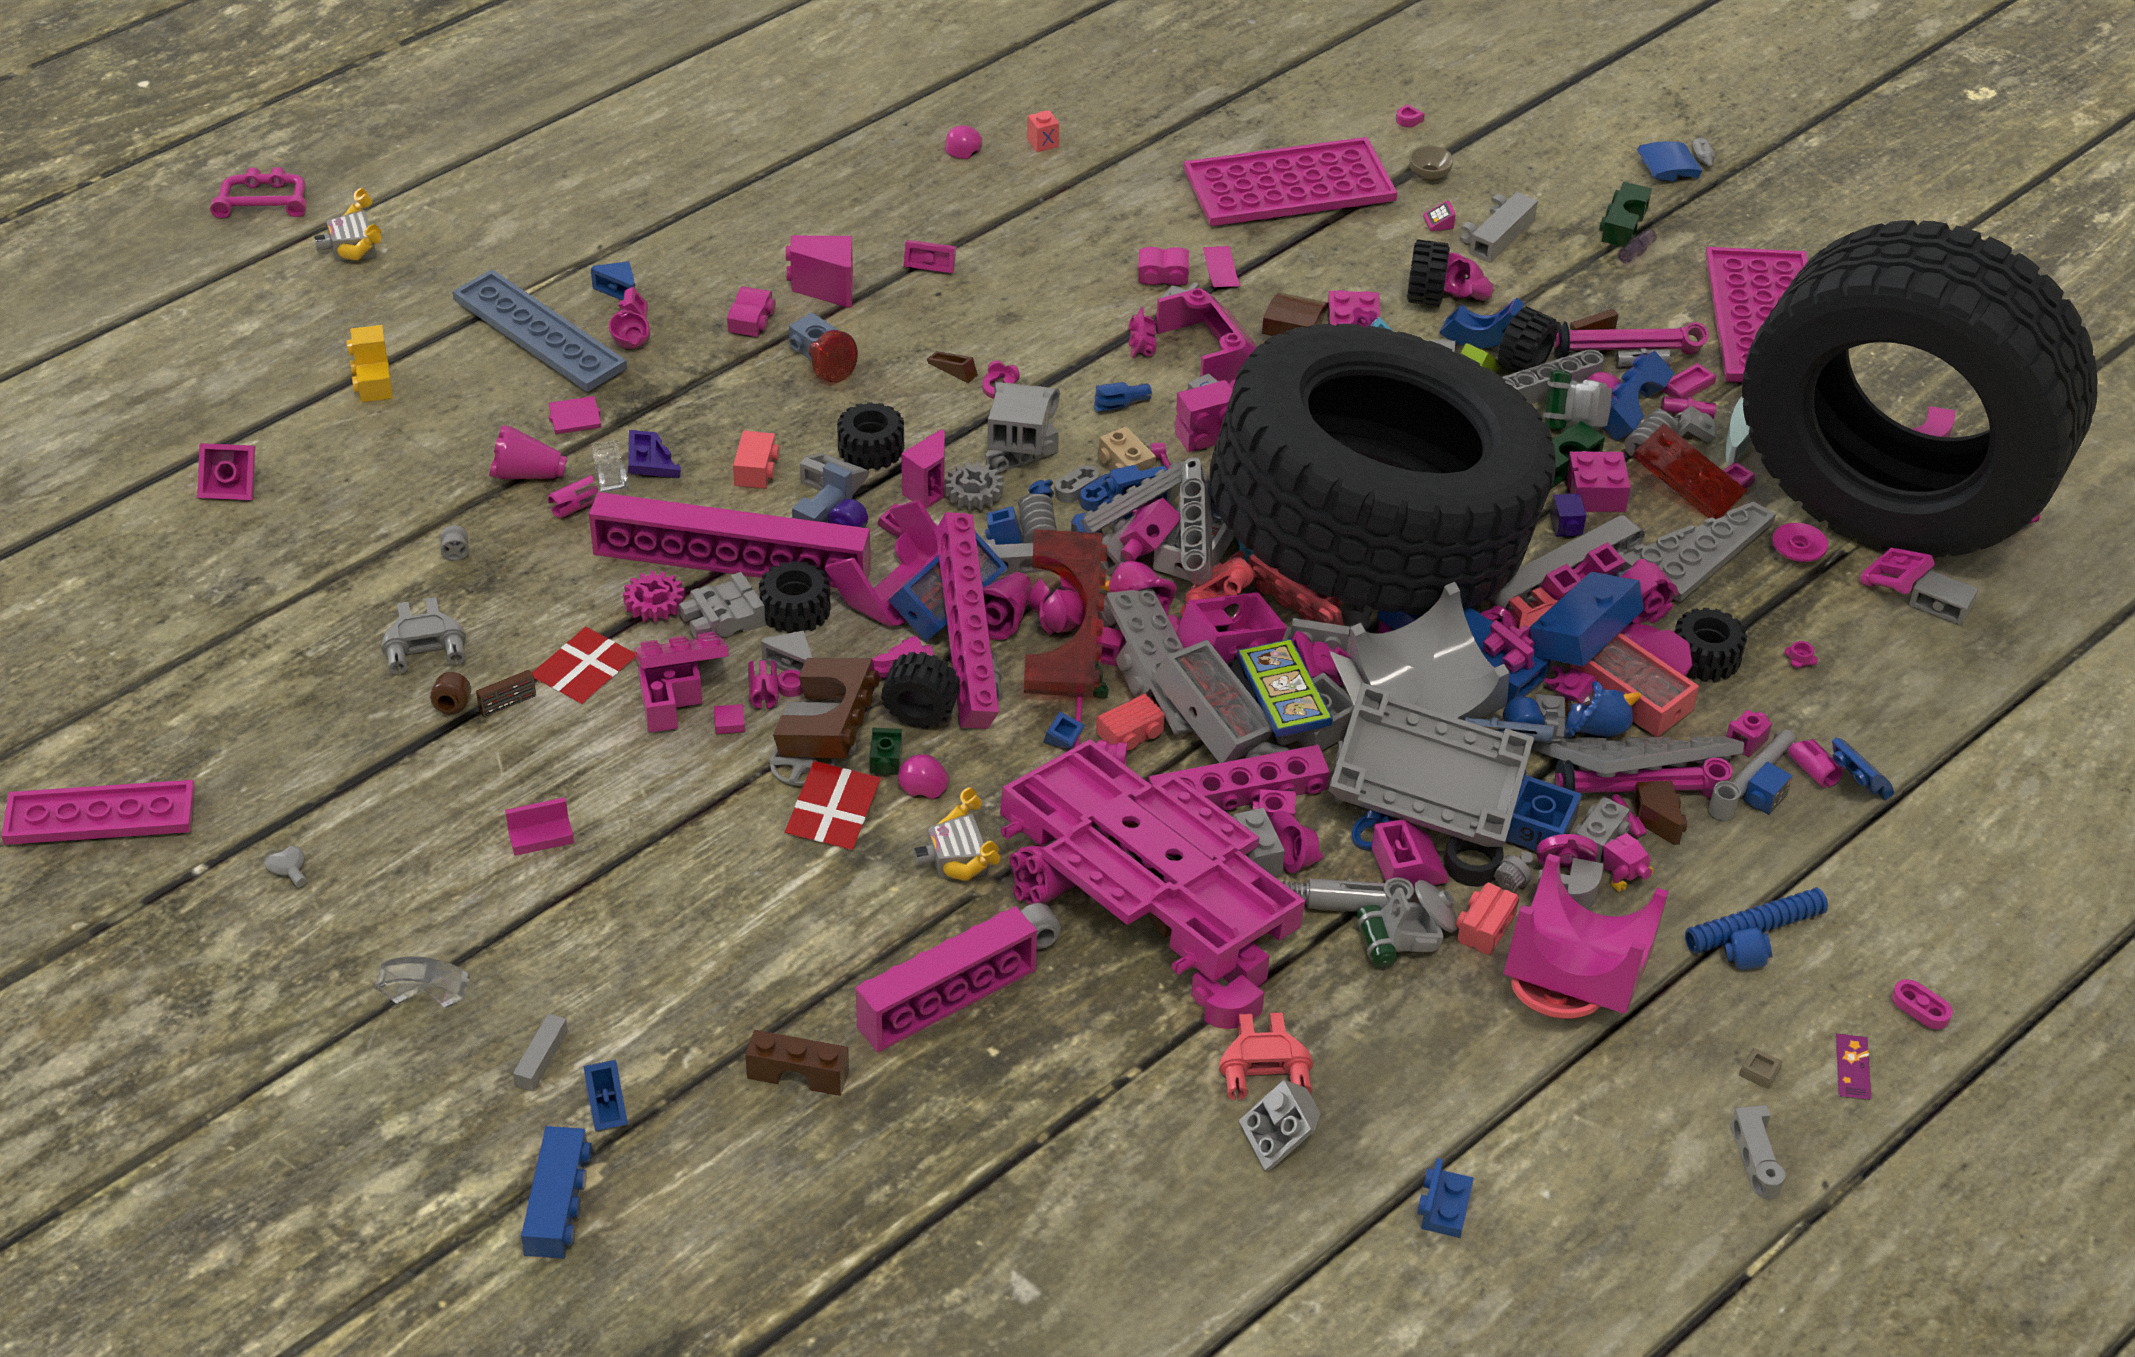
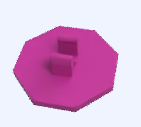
[1640,629,1693,676]

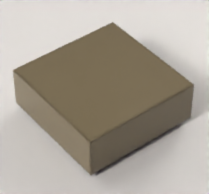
[1739,1048,1783,1089]

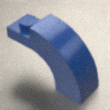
[1439,297,1524,348]

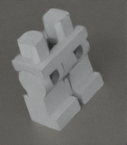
[679,572,766,639]

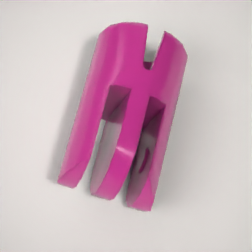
[548,475,598,518]
[748,660,779,709]
[1788,739,1843,788]

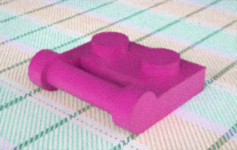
[1860,548,1935,594]

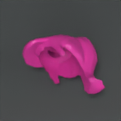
[1444,252,1494,301]

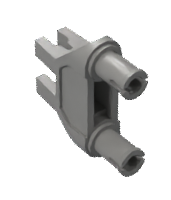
[381,597,466,674]

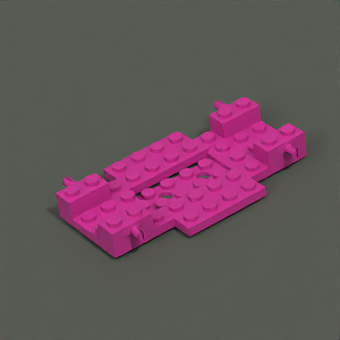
[1000,739,1305,982]

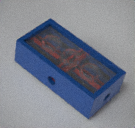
[888,531,1008,642]

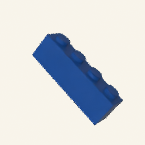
[521,1126,592,1259]

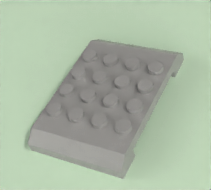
[1328,682,1534,847]

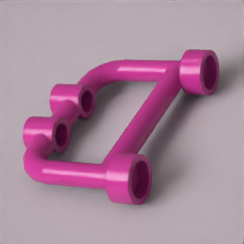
[210,167,307,218]

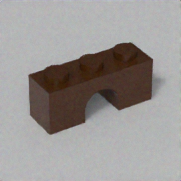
[745,1030,849,1096]

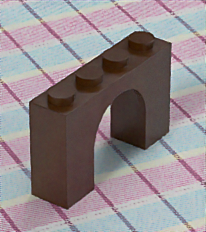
[773,658,880,758]

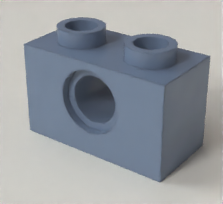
[789,312,848,369]

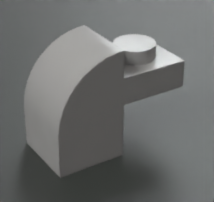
[1535,858,1604,910]

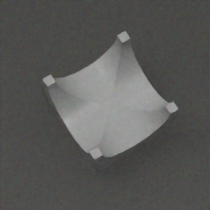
[1350,582,1510,721]

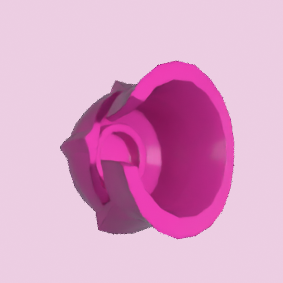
[1029,571,1090,635]

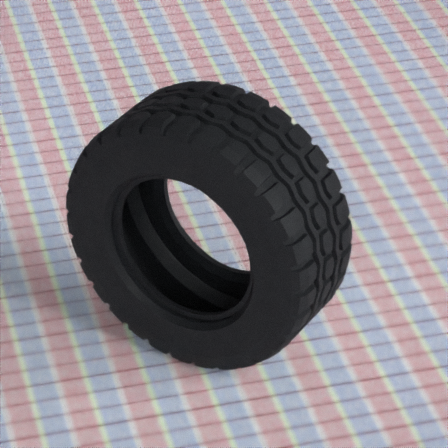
[1742,220,2098,558]
[1210,324,1556,614]

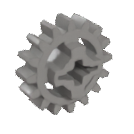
[945,462,1003,510]

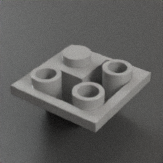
[1239,1080,1321,1172]

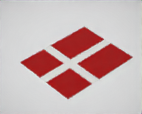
[532,627,636,704]
[784,761,881,850]

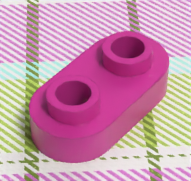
[1892,979,1953,1029]

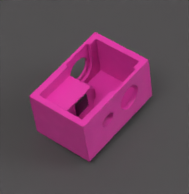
[1176,592,1287,665]

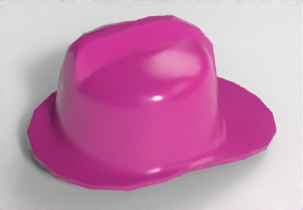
[1270,811,1323,873]

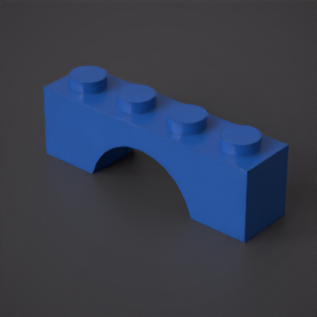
[1604,350,1675,441]

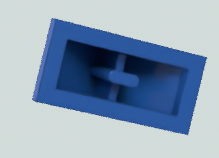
[591,261,635,301]
[583,1059,628,1131]

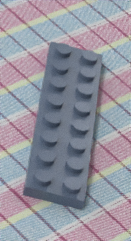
[452,269,627,392]

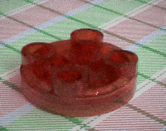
[809,330,858,383]

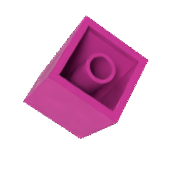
[785,235,853,307]

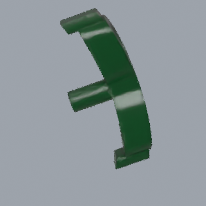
[1086,661,1109,698]

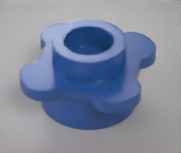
[1028,479,1054,498]

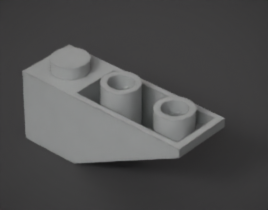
[985,421,1059,473]

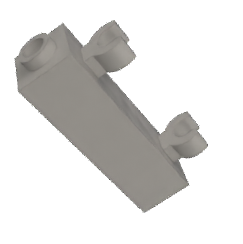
[1460,192,1538,263]

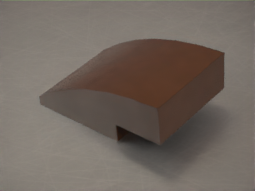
[1262,293,1329,336]

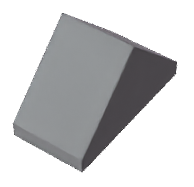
[761,631,813,672]

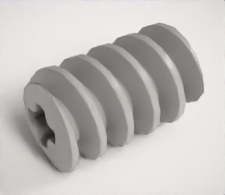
[1625,409,1679,460]
[1018,494,1058,543]

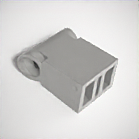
[988,382,1060,455]

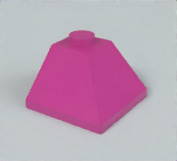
[197,443,255,500]

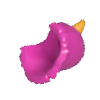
[1099,560,1177,605]

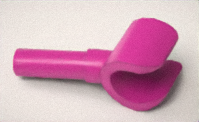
[1150,442,1171,470]

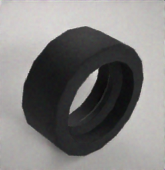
[1444,836,1504,887]

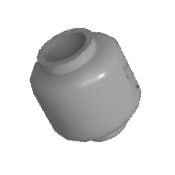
[1021,903,1061,949]

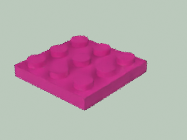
[634,632,729,669]

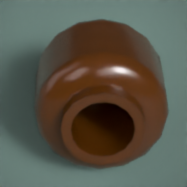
[430,672,472,715]

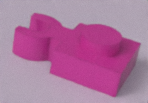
[1544,666,1596,704]

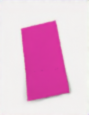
[1203,246,1240,287]

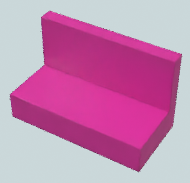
[505,797,574,856]

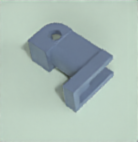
[792,462,852,523]

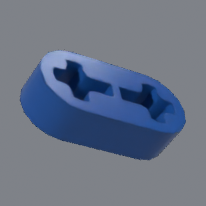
[1080,473,1110,512]

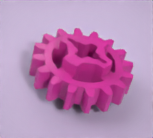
[623,571,685,622]

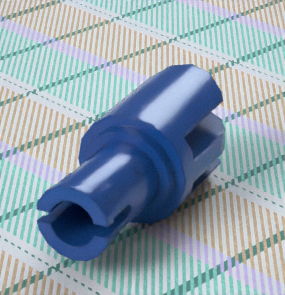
[1094,382,1152,412]

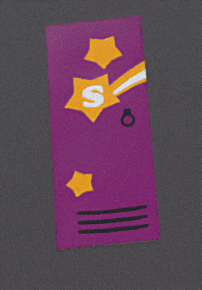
[1836,1033,1871,1100]

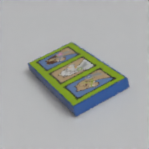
[1237,639,1333,737]

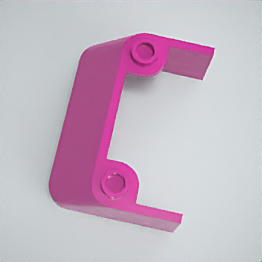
[1156,288,1257,384]
[824,500,938,627]

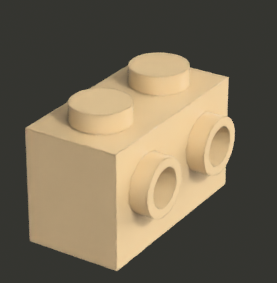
[1097,426,1156,471]

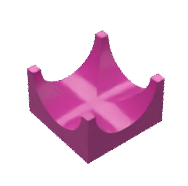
[1504,854,1669,1014]

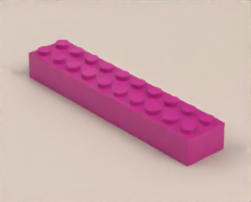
[589,492,871,588]

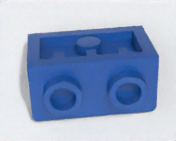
[1417,1158,1474,1238]

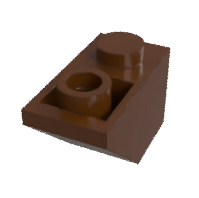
[1632,781,1687,845]

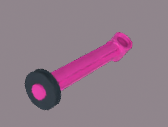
[1554,321,1709,359]
[1555,757,1733,798]

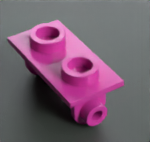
[1128,307,1156,358]

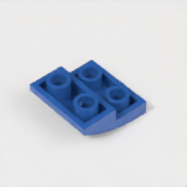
[1637,141,1703,182]
[1832,737,1894,801]

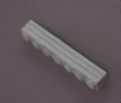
[1081,461,1185,536]

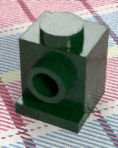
[870,728,902,775]

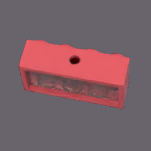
[1569,633,1699,737]

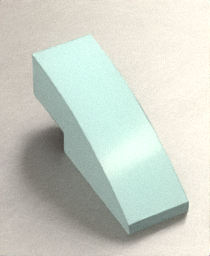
[1726,396,1752,466]

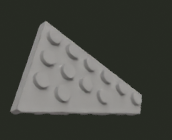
[1532,736,1744,777]

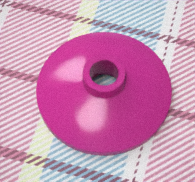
[1772,522,1828,562]

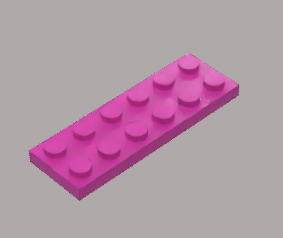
[1,780,195,845]

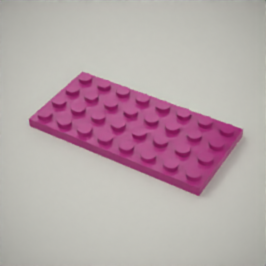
[1183,137,1397,226]
[1705,247,1808,382]

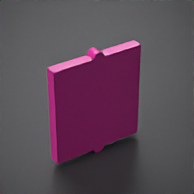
[548,396,601,434]

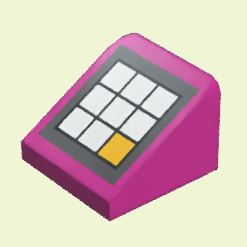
[1423,200,1456,231]

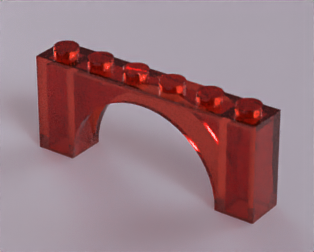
[1024,529,1107,698]

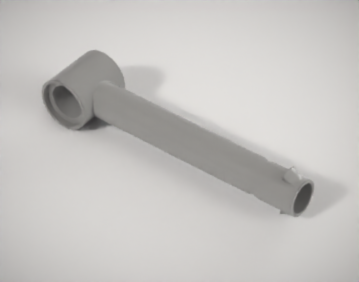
[1708,730,1796,821]

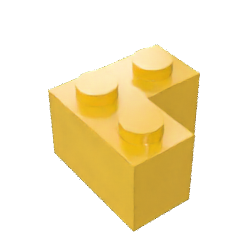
[346,325,393,402]

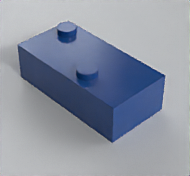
[1530,572,1644,666]

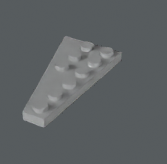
[1618,502,1776,602]

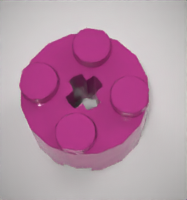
[1619,559,1679,624]

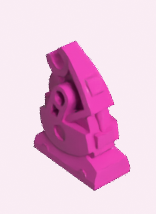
[1291,631,1350,687]

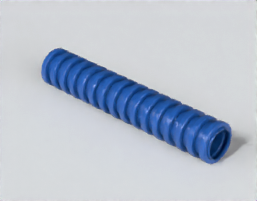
[1685,887,1828,954]

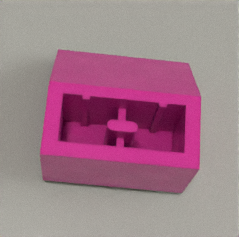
[901,429,945,509]
[1371,819,1449,889]

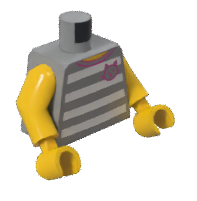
[314,188,382,261]
[913,787,1000,881]

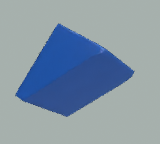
[1043,712,1085,748]

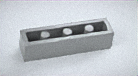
[513,1014,568,1091]

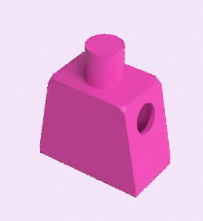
[1120,498,1181,561]

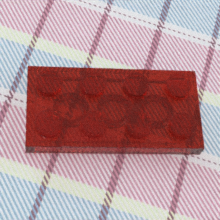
[1632,423,1747,520]

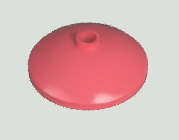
[1511,977,1601,1019]

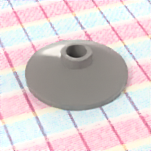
[1415,880,1458,932]

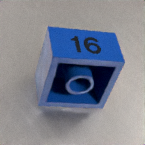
[1506,775,1582,851]

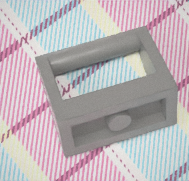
[800,453,869,495]

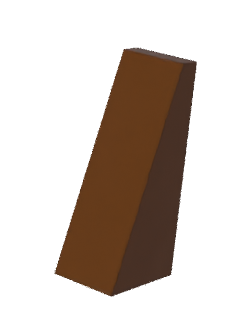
[927,351,978,383]

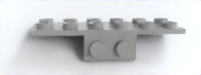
[1104,588,1195,734]

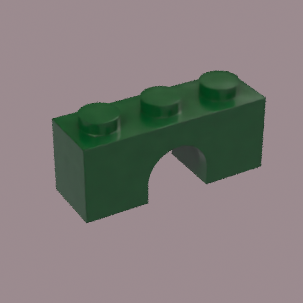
[1599,182,1652,249]
[1551,421,1605,489]

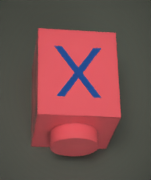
[1027,110,1059,152]

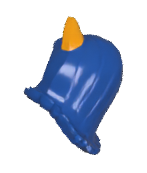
[1564,681,1642,738]

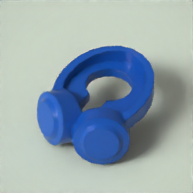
[1352,810,1395,851]

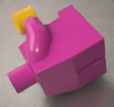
[1603,833,1654,892]

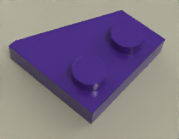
[628,430,681,478]

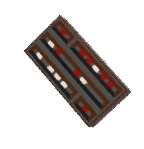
[476,670,536,717]

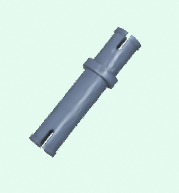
[1465,717,1554,744]

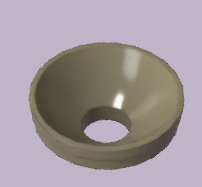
[1409,145,1454,182]

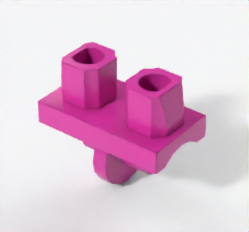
[1483,620,1535,673]

